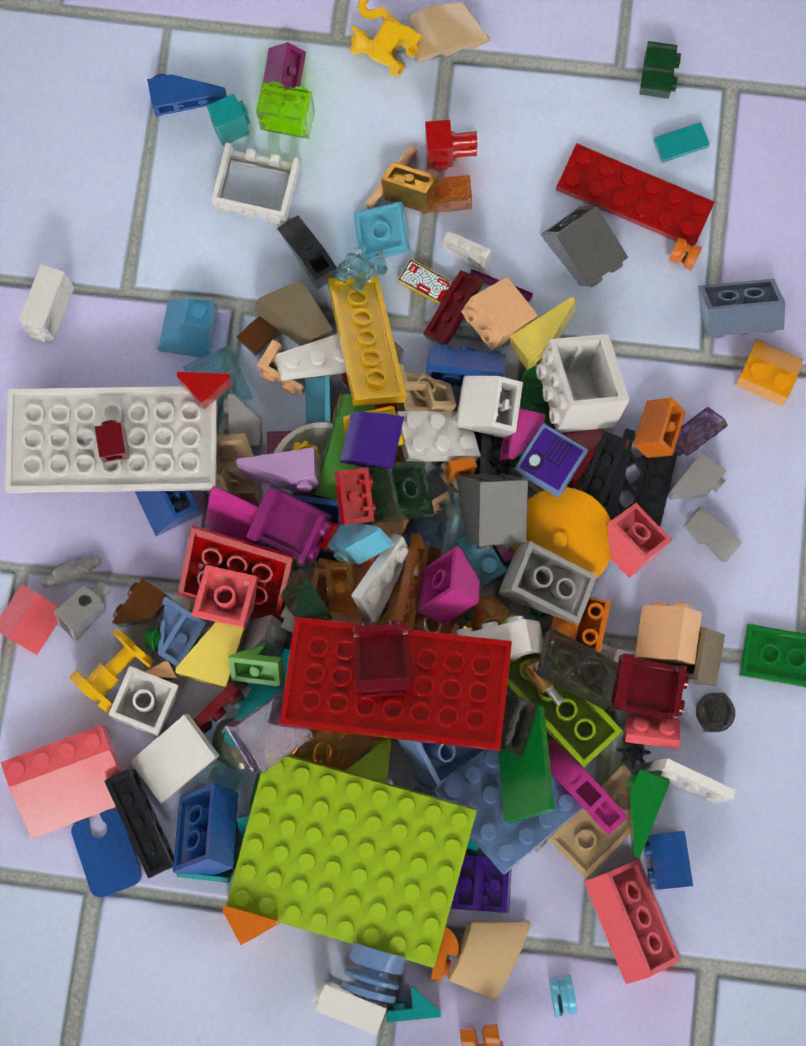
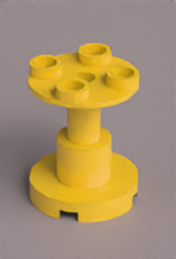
[69,627,155,713]

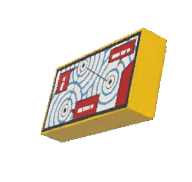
[398,259,453,305]

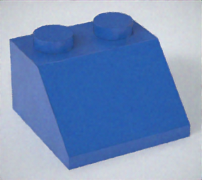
[644,831,693,890]

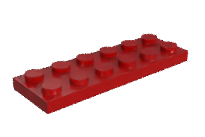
[556,143,715,245]

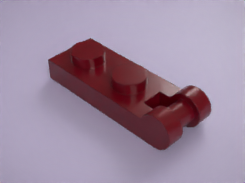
[193,681,249,734]

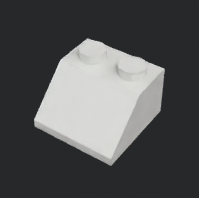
[108,666,179,737]

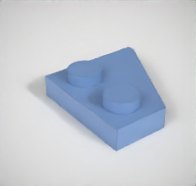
[158,596,209,666]

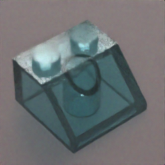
[183,345,253,414]

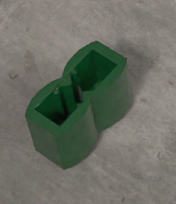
[639,41,681,99]

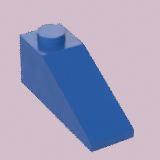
[147,74,227,117]

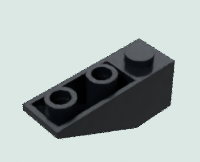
[277,215,339,290]

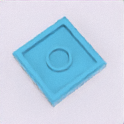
[354,201,411,263]

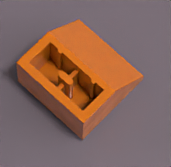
[546,597,611,654]

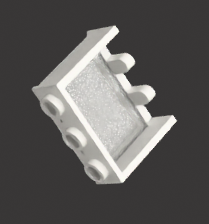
[211,143,301,224]

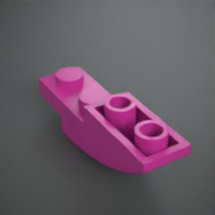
[548,739,628,836]

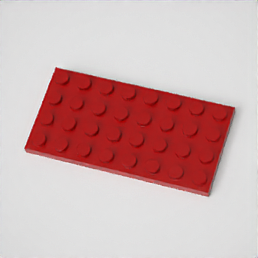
[280,617,512,751]

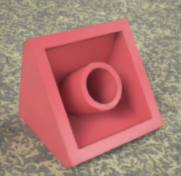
[192,565,258,628]
[0,584,58,655]

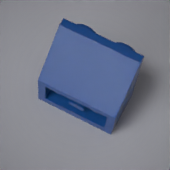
[134,491,202,536]

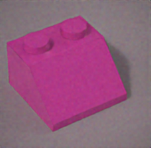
[419,546,480,625]

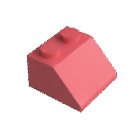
[607,503,672,578]

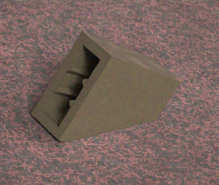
[254,279,333,346]

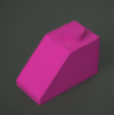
[499,408,546,463]

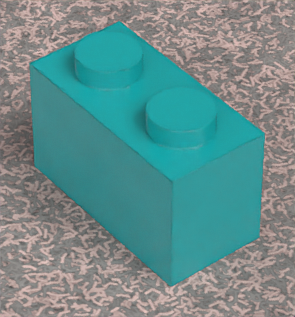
[207,94,251,146]

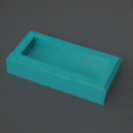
[653,122,710,163]

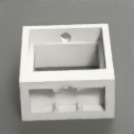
[18,264,74,343]
[313,980,388,1036]

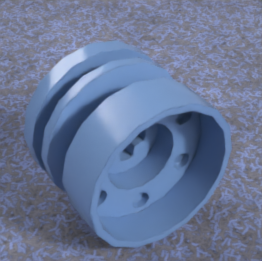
[340,942,406,1003]

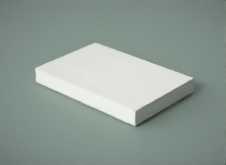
[130,713,220,803]

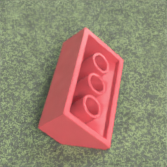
[584,859,680,984]

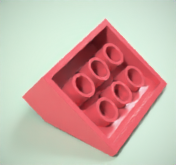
[1,725,122,838]

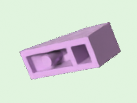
[236,448,320,492]

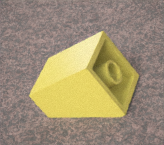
[175,622,247,689]

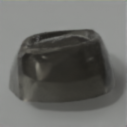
[696,693,735,733]

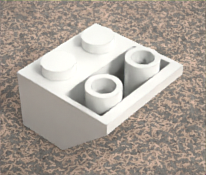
[456,376,523,438]

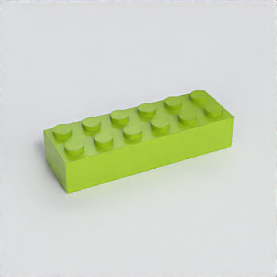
[501,613,623,768]

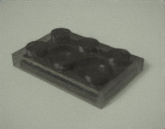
[536,628,618,710]

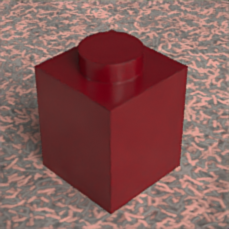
[95,420,130,463]

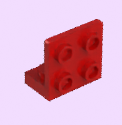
[334,468,376,525]

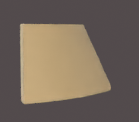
[409,2,491,63]
[397,364,457,411]
[205,433,263,507]
[448,919,531,1001]

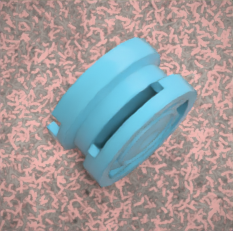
[549,975,577,1017]

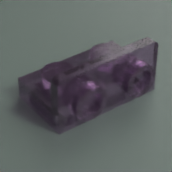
[674,406,728,456]

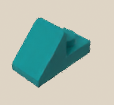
[386,985,441,1023]

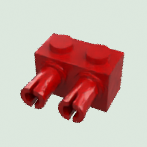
[425,119,478,171]

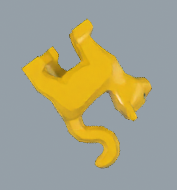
[349,0,423,78]

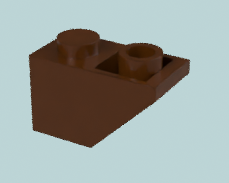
[112,578,170,628]

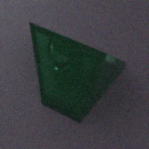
[280,568,333,621]

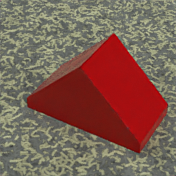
[177,372,233,410]

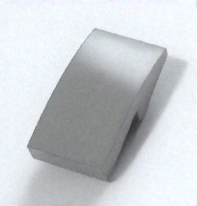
[683,507,742,562]

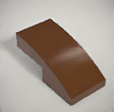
[236,316,282,356]

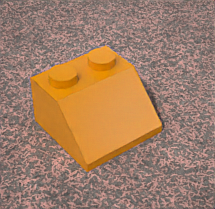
[735,339,803,406]

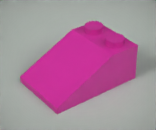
[205,486,259,544]

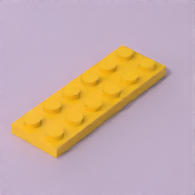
[328,275,406,406]

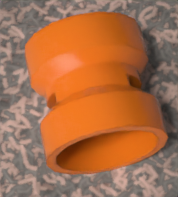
[669,237,702,271]

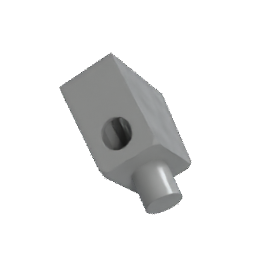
[53,581,111,641]

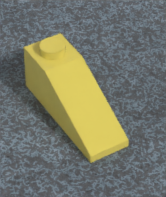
[510,296,576,370]

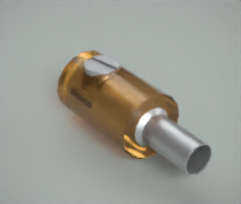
[522,657,564,706]

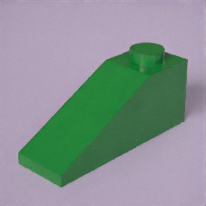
[626,769,670,858]

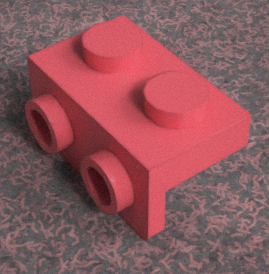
[623,713,680,749]

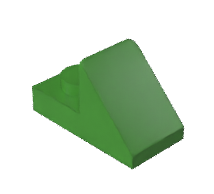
[229,645,285,687]

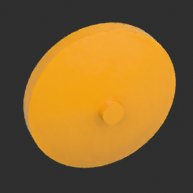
[510,487,611,579]

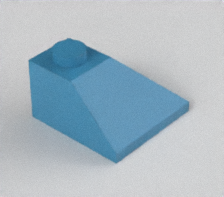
[158,298,218,359]

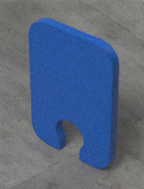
[71,809,142,897]

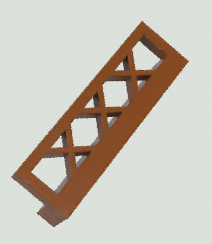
[385,533,429,630]

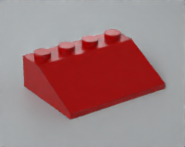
[178,525,294,621]

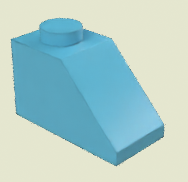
[327,523,394,564]

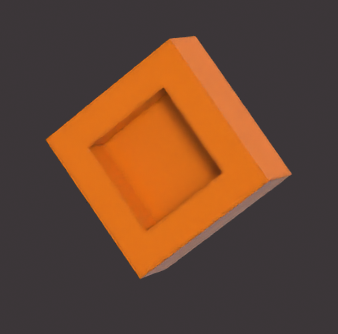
[445,457,477,482]

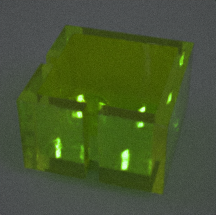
[256,82,315,139]

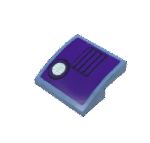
[514,423,588,498]

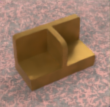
[381,162,438,214]

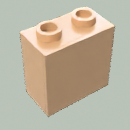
[461,277,538,351]
[635,601,702,665]

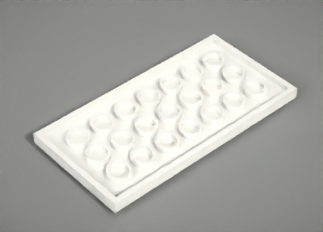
[5,386,217,493]

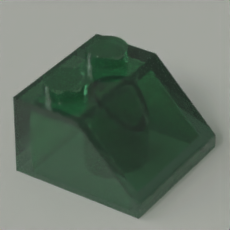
[369,462,434,523]

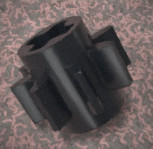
[616,738,651,768]

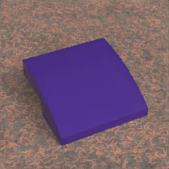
[340,412,404,469]
[452,855,512,913]

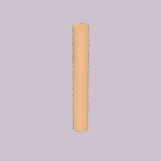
[364,146,417,209]

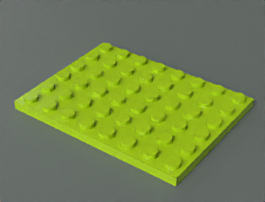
[226,749,477,968]

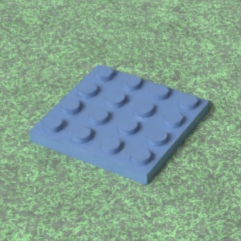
[432,749,583,875]

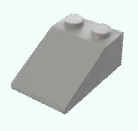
[499,541,597,624]

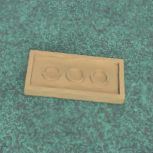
[548,764,632,879]

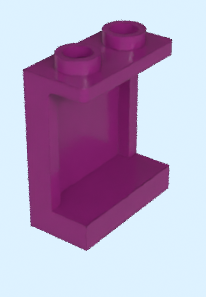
[246,487,331,565]

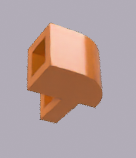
[431,926,459,981]

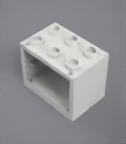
[536,334,630,433]

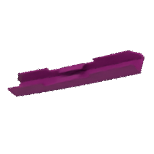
[470,269,533,302]

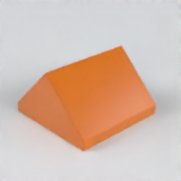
[222,905,280,945]

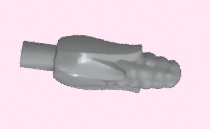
[40,555,101,588]

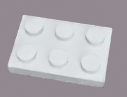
[396,411,480,462]

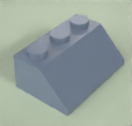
[698,279,785,338]

